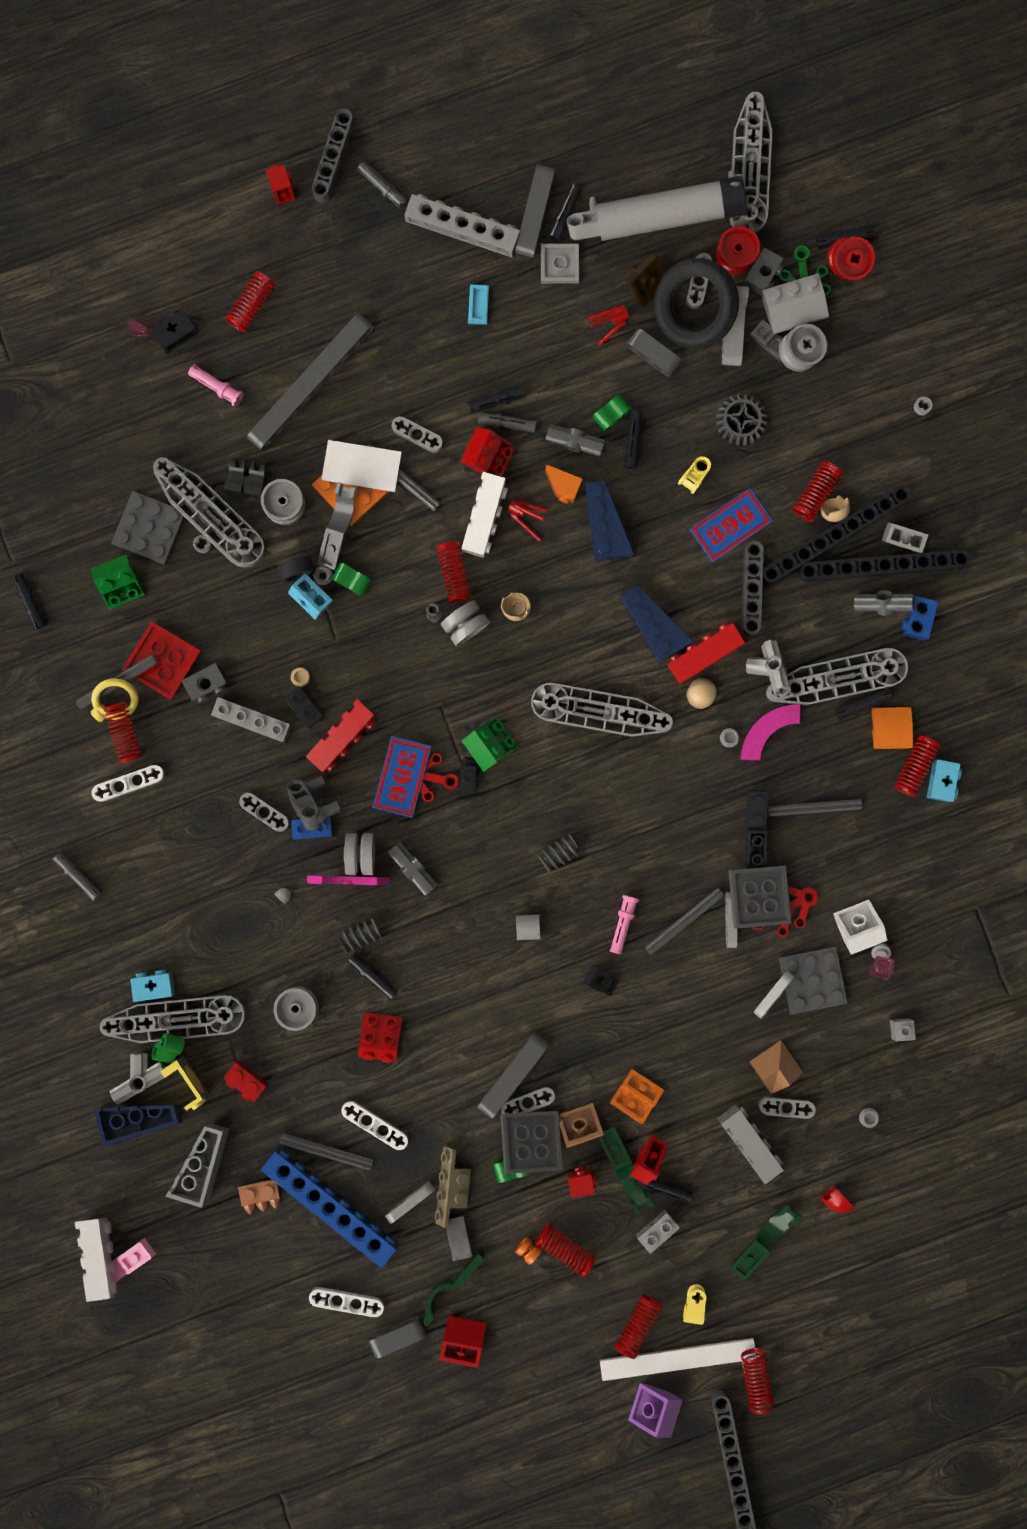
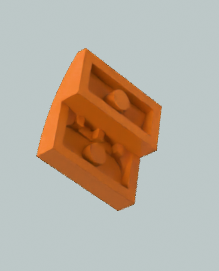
[871,707,913,749]
[610,1069,664,1124]

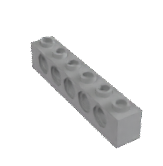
[404,194,520,258]

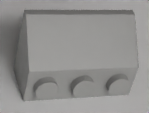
[762,274,829,334]

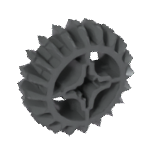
[716,394,767,446]

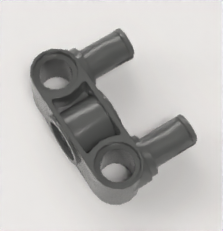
[287,776,341,831]

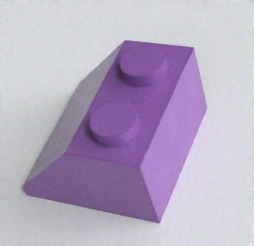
[628,1383,683,1438]

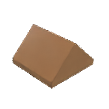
[558,1103,604,1148]

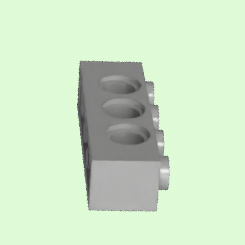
[211,697,292,743]

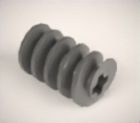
[536,834,579,873]
[339,918,383,954]

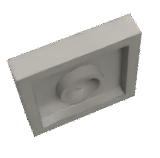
[541,244,579,284]

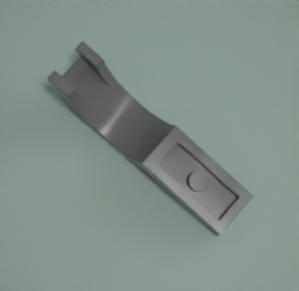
[317,482,357,570]

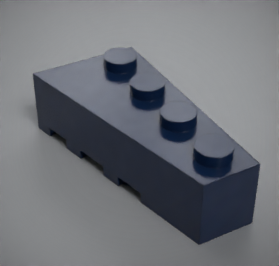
[584,481,634,562]
[620,586,693,664]
[94,1104,183,1146]

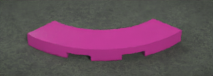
[740,704,800,760]
[307,876,389,885]

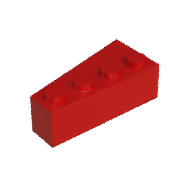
[667,622,748,684]
[306,699,377,773]

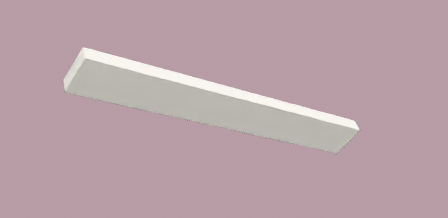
[600,1338,756,1381]

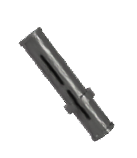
[357,161,407,208]
[478,411,536,433]
[426,603,442,623]
[52,851,102,901]

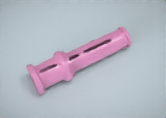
[188,364,244,407]
[610,895,640,954]

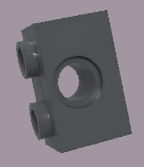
[743,248,784,296]
[182,663,229,703]

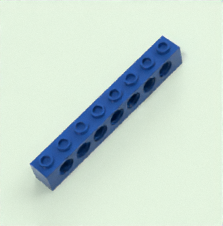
[261,1148,397,1269]

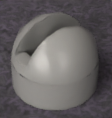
[274,888,291,904]

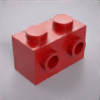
[266,164,296,205]
[224,1060,269,1102]
[630,1135,668,1185]
[567,1166,597,1198]

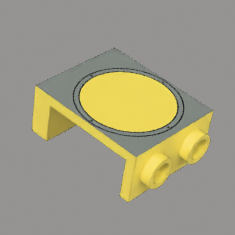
[160,1056,209,1111]

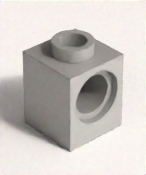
[890,1018,916,1042]

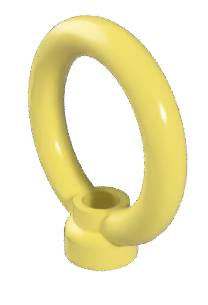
[91,678,139,722]

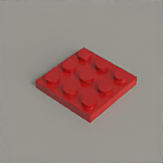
[122,621,202,700]

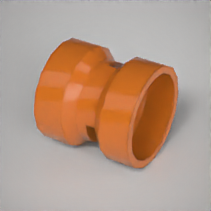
[515,1237,542,1265]

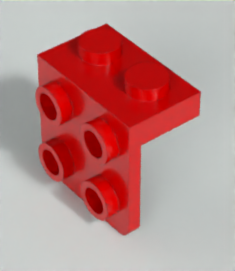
[358,1013,402,1063]

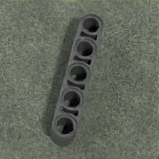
[312,109,354,203]
[515,164,556,258]
[742,541,764,636]
[477,1032,550,1119]

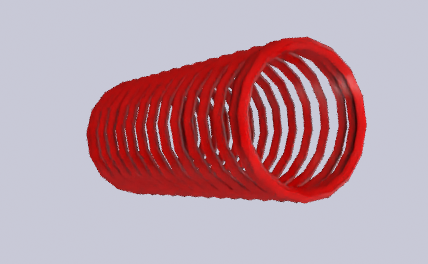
[225,271,276,332]
[792,461,843,522]
[436,541,472,603]
[103,701,142,763]
[894,735,941,797]
[535,1224,596,1278]
[614,1295,663,1359]
[740,1348,775,1414]

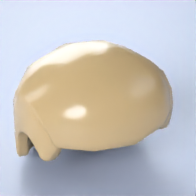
[821,495,850,522]
[501,593,531,621]
[686,677,717,709]

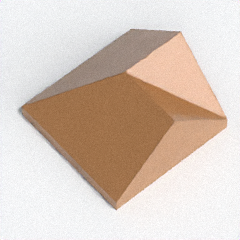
[749,1040,803,1094]

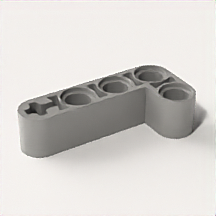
[721,286,749,366]

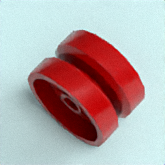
[716,226,760,275]
[827,237,875,280]

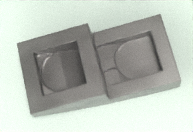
[750,320,782,362]
[446,1216,473,1262]

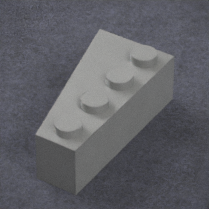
[717,1105,784,1184]
[165,1123,229,1208]

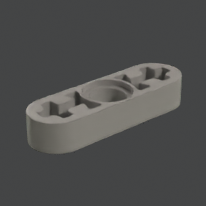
[686,253,712,309]
[392,416,443,453]
[239,793,290,832]
[725,892,737,948]
[754,970,796,1019]
[501,1086,555,1114]
[758,1097,816,1119]
[385,1181,435,1224]

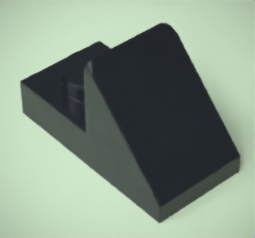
[583,966,620,996]

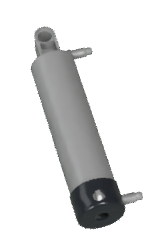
[567,170,747,241]

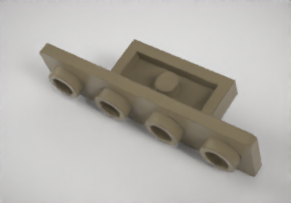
[435,1146,471,1228]

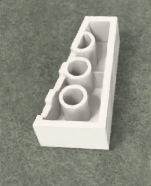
[462,472,508,558]
[75,1218,117,1302]

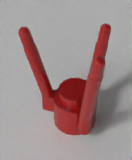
[589,305,629,346]
[508,498,548,542]

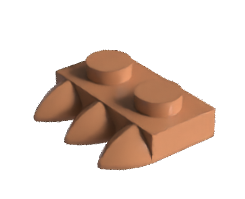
[238,1179,281,1214]

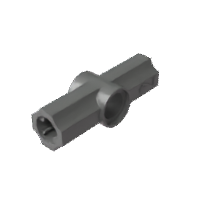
[545,424,605,457]
[854,590,915,616]
[388,842,437,896]

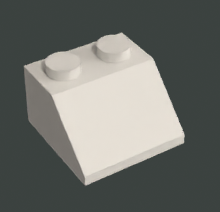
[833,900,887,955]

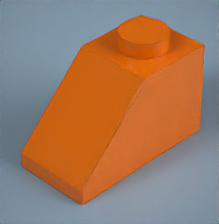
[545,465,582,504]

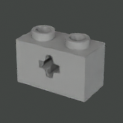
[882,522,928,553]
[636,1209,680,1254]

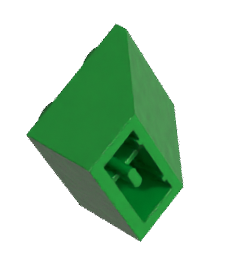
[91,554,145,610]
[462,717,519,772]

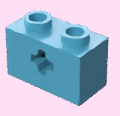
[288,574,332,619]
[927,760,962,802]
[130,969,175,1002]

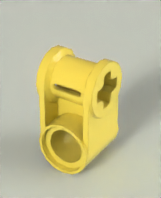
[678,456,711,494]
[683,1284,706,1325]

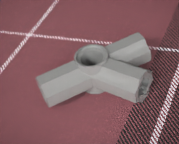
[746,640,791,697]
[109,1053,169,1105]

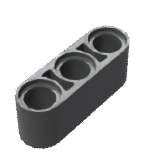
[626,329,681,377]
[368,1317,427,1359]

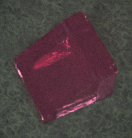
[128,317,151,336]
[869,956,895,979]

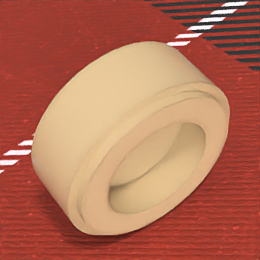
[291,668,310,687]

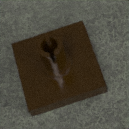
[626,253,665,307]

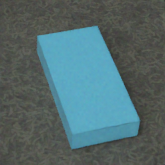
[468,284,489,325]

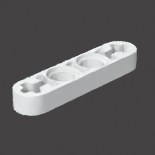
[92,765,165,802]
[341,1101,408,1150]
[309,1287,384,1317]

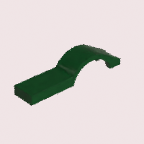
[598,1127,654,1215]
[730,1204,802,1281]
[424,1250,485,1327]

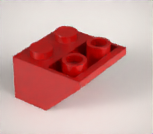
[461,427,515,477]
[440,1315,486,1368]

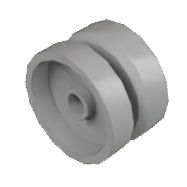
[779,324,827,372]
[261,479,306,525]
[441,600,490,647]
[344,833,375,875]
[273,986,319,1031]

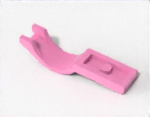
[112,1238,156,1282]

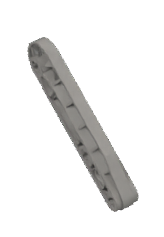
[729,92,772,234]
[153,457,264,568]
[766,648,908,705]
[531,683,673,737]
[100,995,246,1043]

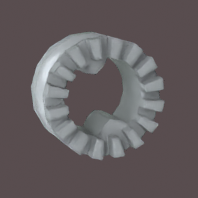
[914,397,933,416]
[193,535,211,553]

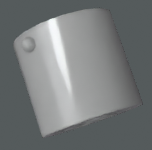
[516,914,540,940]

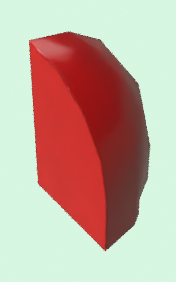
[820,1185,855,1213]

